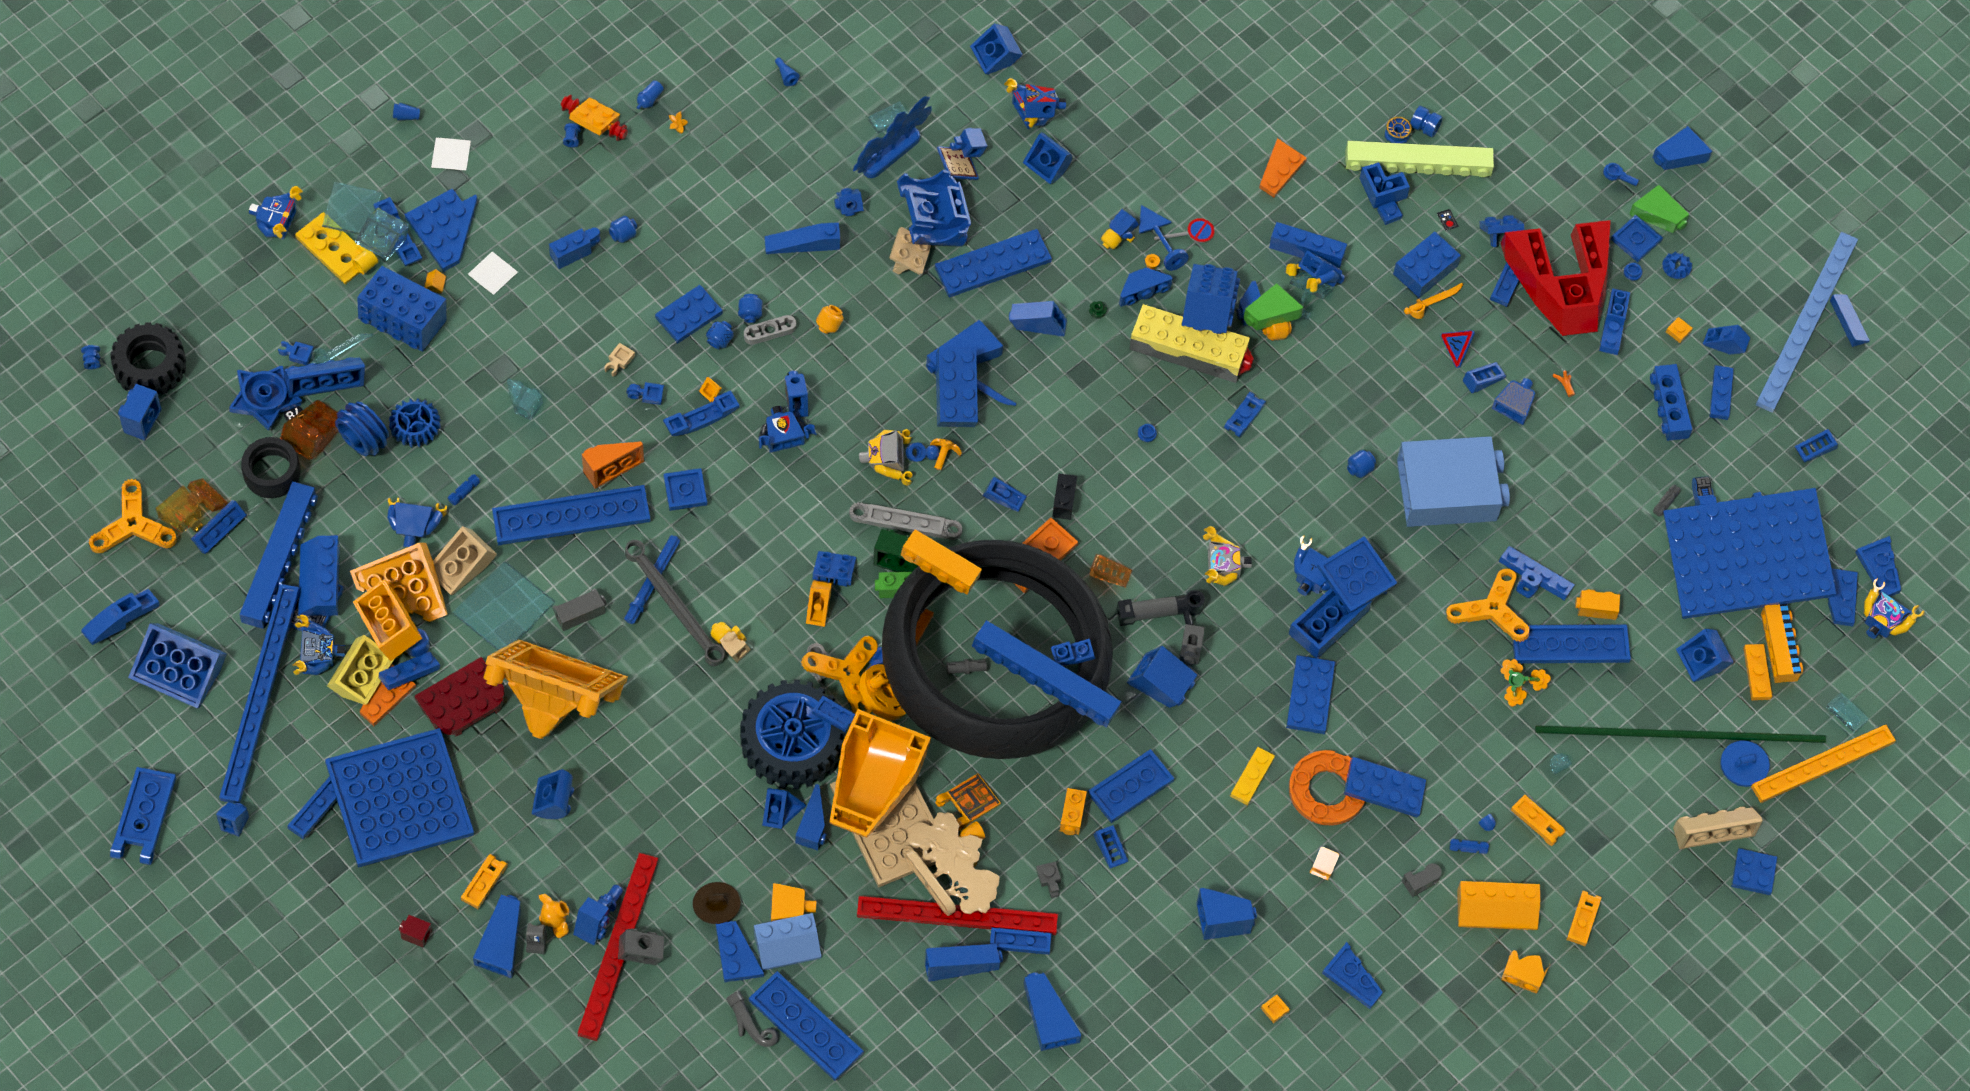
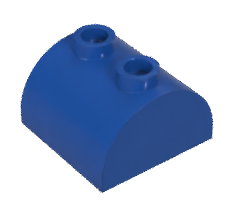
[1023,132,1072,184]
[532,769,574,819]

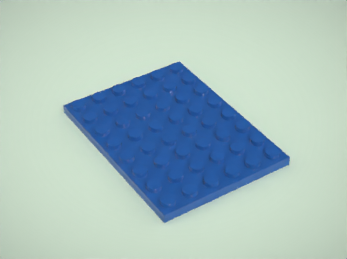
[1663,488,1836,619]

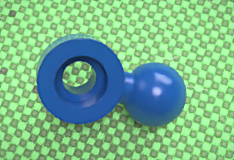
[906,443,940,462]

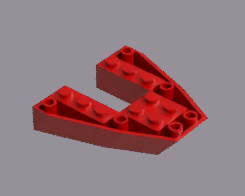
[1500,220,1611,336]

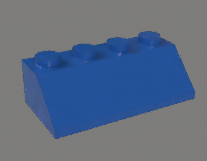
[284,357,365,398]
[298,535,340,616]

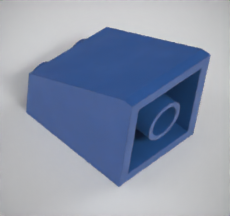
[1126,646,1197,708]
[1196,888,1257,940]

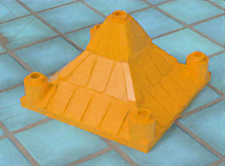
[483,639,628,739]

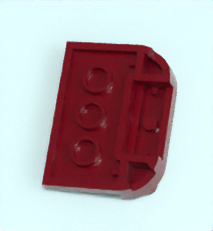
[414,657,505,737]

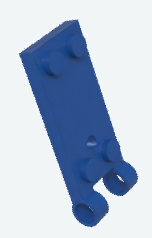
[110,767,176,865]

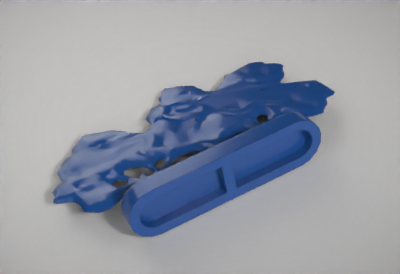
[853,96,932,178]

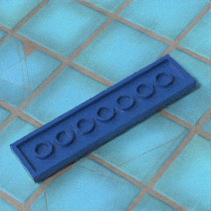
[492,485,650,545]

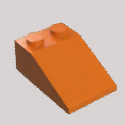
[582,441,644,489]

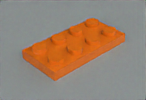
[1013,518,1078,594]

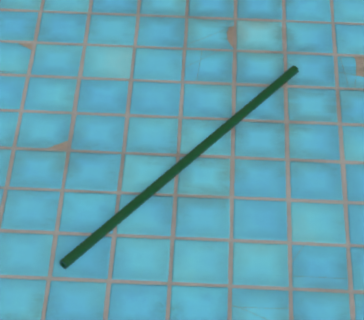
[1535,726,1826,743]

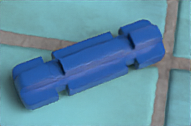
[448,474,480,505]
[1449,839,1489,854]

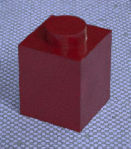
[399,915,432,948]

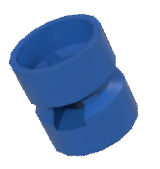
[1410,105,1443,138]

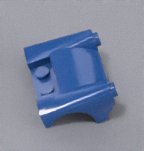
[897,170,971,246]

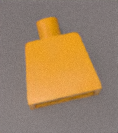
[771,883,816,922]

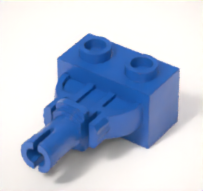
[573,885,623,945]

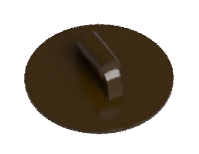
[693,882,741,924]

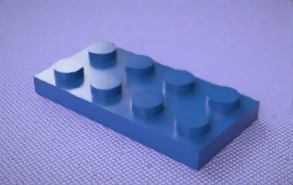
[1286,655,1335,734]
[1088,749,1174,823]
[1344,757,1426,817]

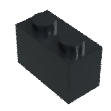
[1052,473,1077,520]

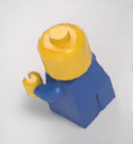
[1101,209,1139,249]

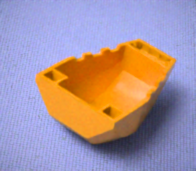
[830,709,931,838]

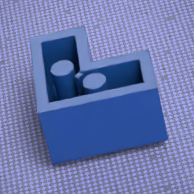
[1359,162,1410,208]

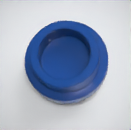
[1624,263,1642,281]
[1138,424,1157,442]

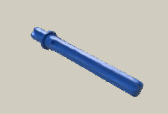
[624,535,680,624]

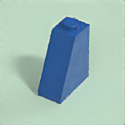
[1652,126,1712,170]
[1009,301,1067,336]

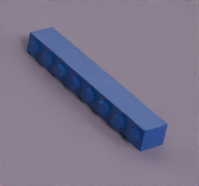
[239,481,318,629]
[972,620,1121,728]

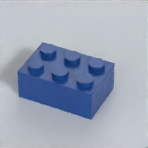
[1393,232,1461,298]

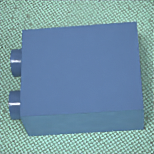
[1397,436,1510,527]

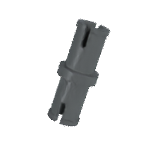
[946,659,987,674]

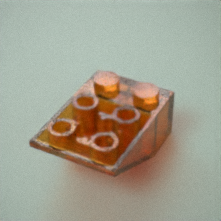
[280,400,338,460]

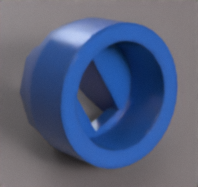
[1478,814,1496,831]

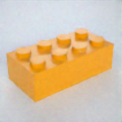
[353,579,422,661]

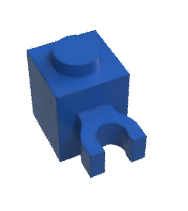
[950,128,987,158]

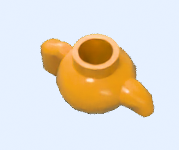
[539,894,569,938]

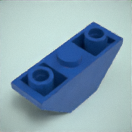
[1119,267,1172,307]

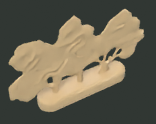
[903,812,1000,916]

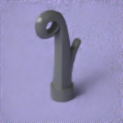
[726,991,778,1047]

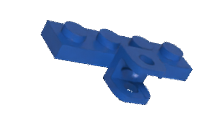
[1499,546,1575,601]

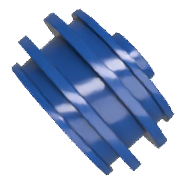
[335,401,389,456]

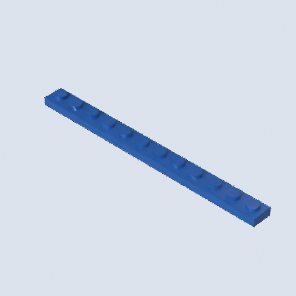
[219,584,300,803]

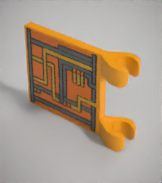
[935,773,1001,831]

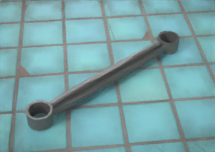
[625,540,725,666]

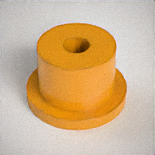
[1145,254,1160,270]

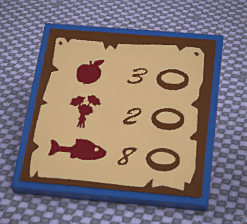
[937,146,979,180]

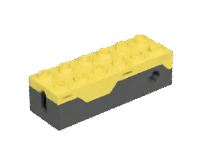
[1129,304,1254,383]

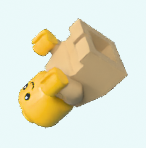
[710,622,751,663]

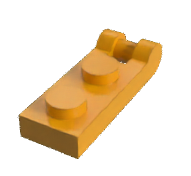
[1511,795,1565,846]
[461,854,508,909]
[1566,891,1602,946]

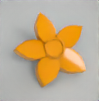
[669,111,688,134]

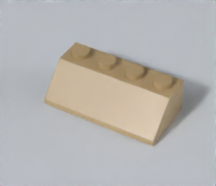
[1673,807,1762,849]

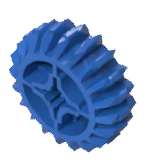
[389,398,441,448]

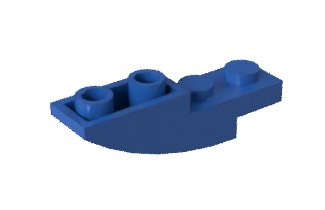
[1599,288,1630,355]
[81,589,159,645]

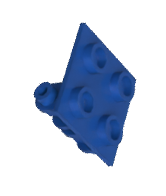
[813,551,856,587]

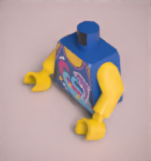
[1864,578,1925,639]

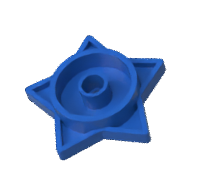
[229,366,302,430]

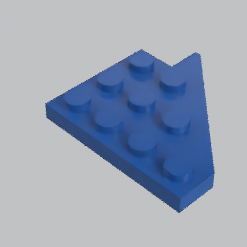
[405,188,477,272]

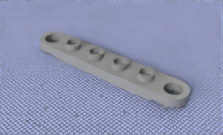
[849,502,962,540]

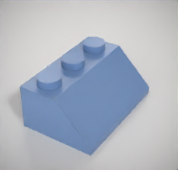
[754,913,821,971]

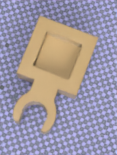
[605,343,635,376]

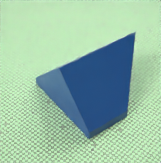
[762,788,807,829]

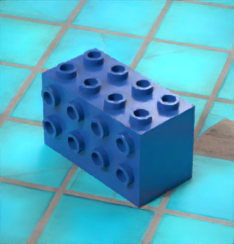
[1182,264,1240,334]
[357,266,447,352]

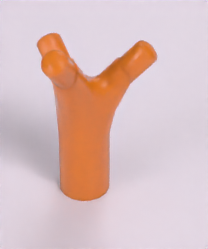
[1552,371,1575,397]

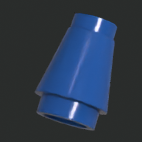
[393,102,420,121]

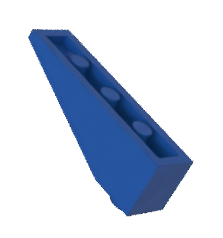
[765,222,840,254]

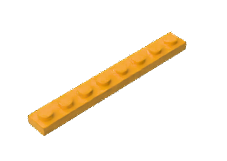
[1751,725,1896,803]

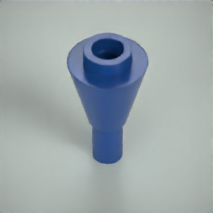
[775,57,800,86]

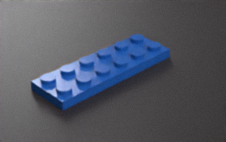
[935,229,1052,298]
[1512,625,1631,664]
[749,971,864,1081]

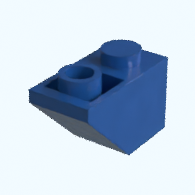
[1703,325,1750,355]

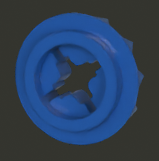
[1662,251,1692,279]

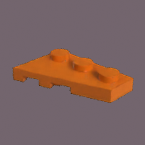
[1259,138,1307,198]
[360,664,416,726]

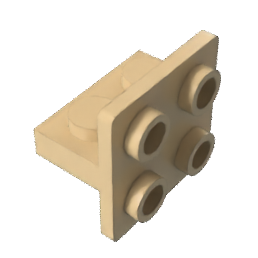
[890,227,931,275]

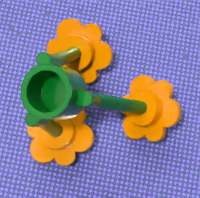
[1500,659,1551,707]

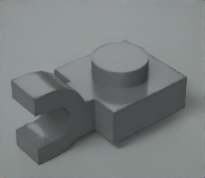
[1036,862,1061,898]

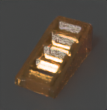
[1090,554,1132,588]

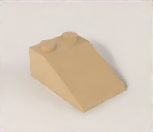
[433,526,497,595]

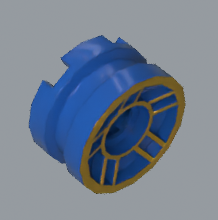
[1385,117,1412,144]

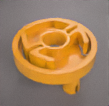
[859,664,906,721]

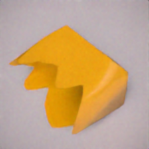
[1501,950,1550,993]

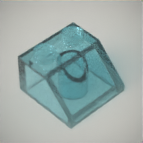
[355,208,409,260]

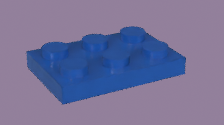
[655,285,723,343]

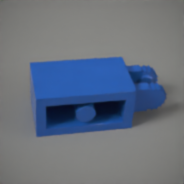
[549,228,601,269]

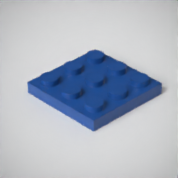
[1317,536,1397,614]

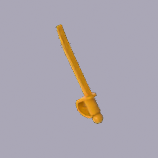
[1404,283,1463,319]

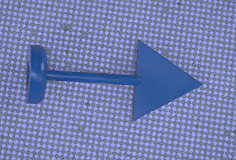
[1139,205,1189,271]

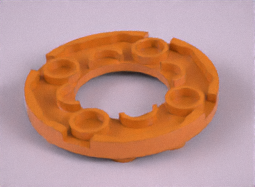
[1289,750,1365,826]

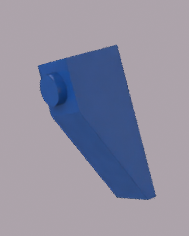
[795,784,827,851]

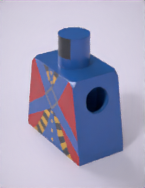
[1023,84,1066,118]

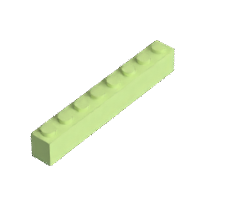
[1345,141,1494,177]

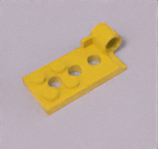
[295,212,379,284]

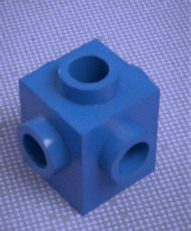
[834,188,864,216]

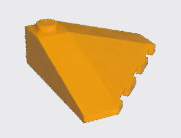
[350,542,448,622]

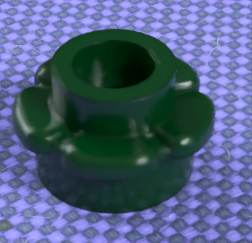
[1089,301,1107,319]

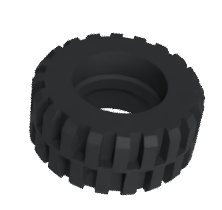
[110,322,186,395]

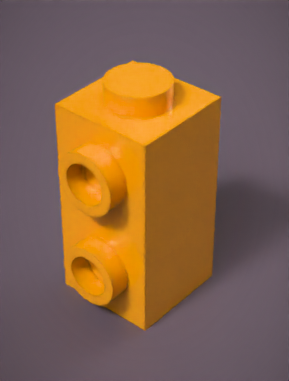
[1575,589,1620,620]
[1060,788,1087,835]

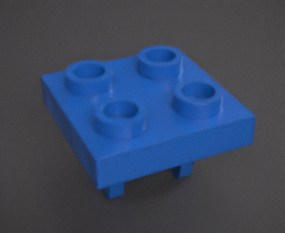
[1479,215,1524,247]

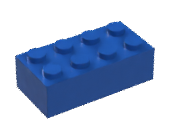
[936,348,978,427]
[1289,588,1372,659]

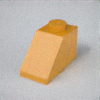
[806,580,832,627]

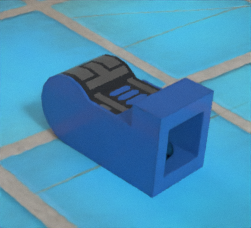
[1692,476,1717,506]

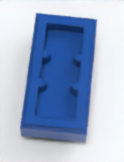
[812,696,855,733]

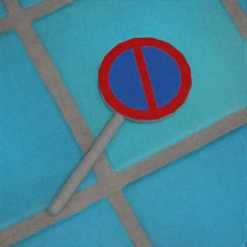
[1154,218,1215,243]

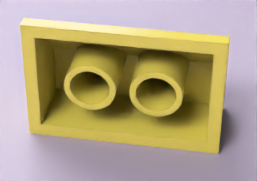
[327,635,394,705]

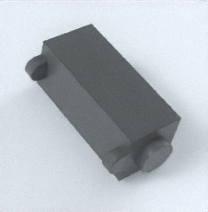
[552,588,607,631]

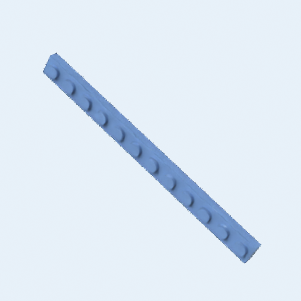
[1756,232,1858,413]

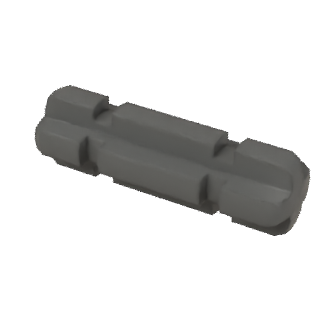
[1653,485,1681,517]

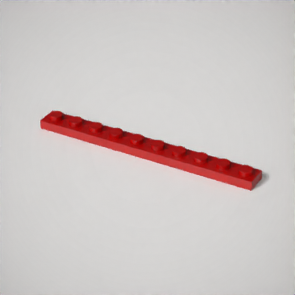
[577,853,658,1041]
[857,896,1058,935]

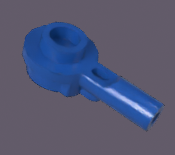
[1603,163,1639,186]

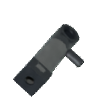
[1116,590,1205,626]

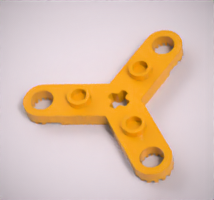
[89,479,177,553]
[1446,569,1529,642]
[801,636,878,714]

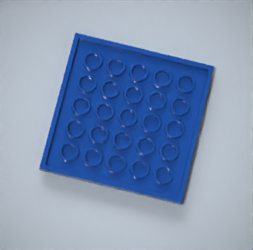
[325,729,474,867]

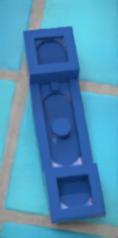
[373,197,422,266]
[663,390,739,436]

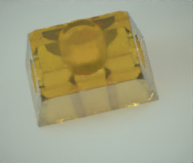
[155,486,203,532]

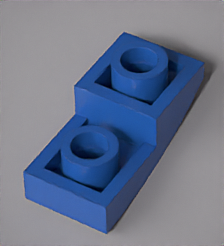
[1051,638,1095,665]

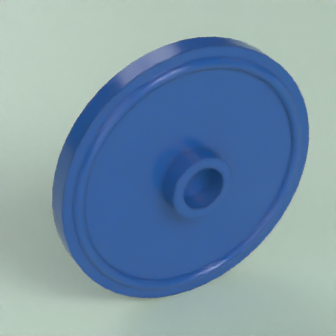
[1720,741,1770,787]

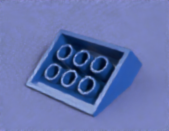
[128,623,227,708]

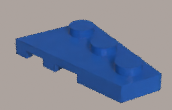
[1855,536,1901,597]
[1828,568,1858,627]
[716,921,764,982]
[1322,942,1383,1009]

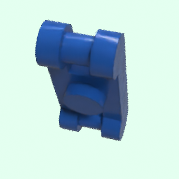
[1224,392,1266,438]

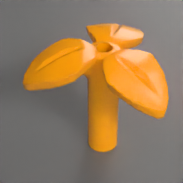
[930,438,962,470]

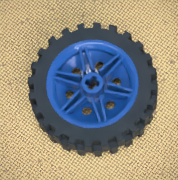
[740,679,846,789]

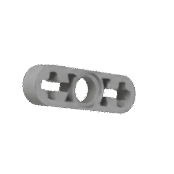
[744,315,796,345]

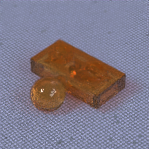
[187,478,228,512]

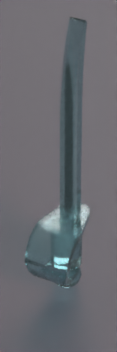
[310,333,373,364]

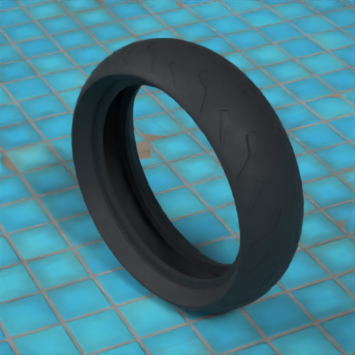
[882,540,1113,759]

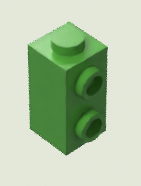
[875,572,912,598]

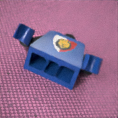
[758,406,817,453]

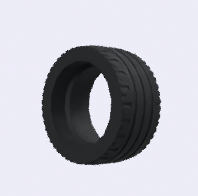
[241,437,300,499]

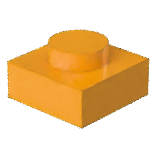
[1666,317,1693,343]
[1261,995,1290,1023]

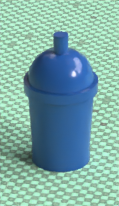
[637,80,664,109]

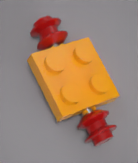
[561,95,628,141]

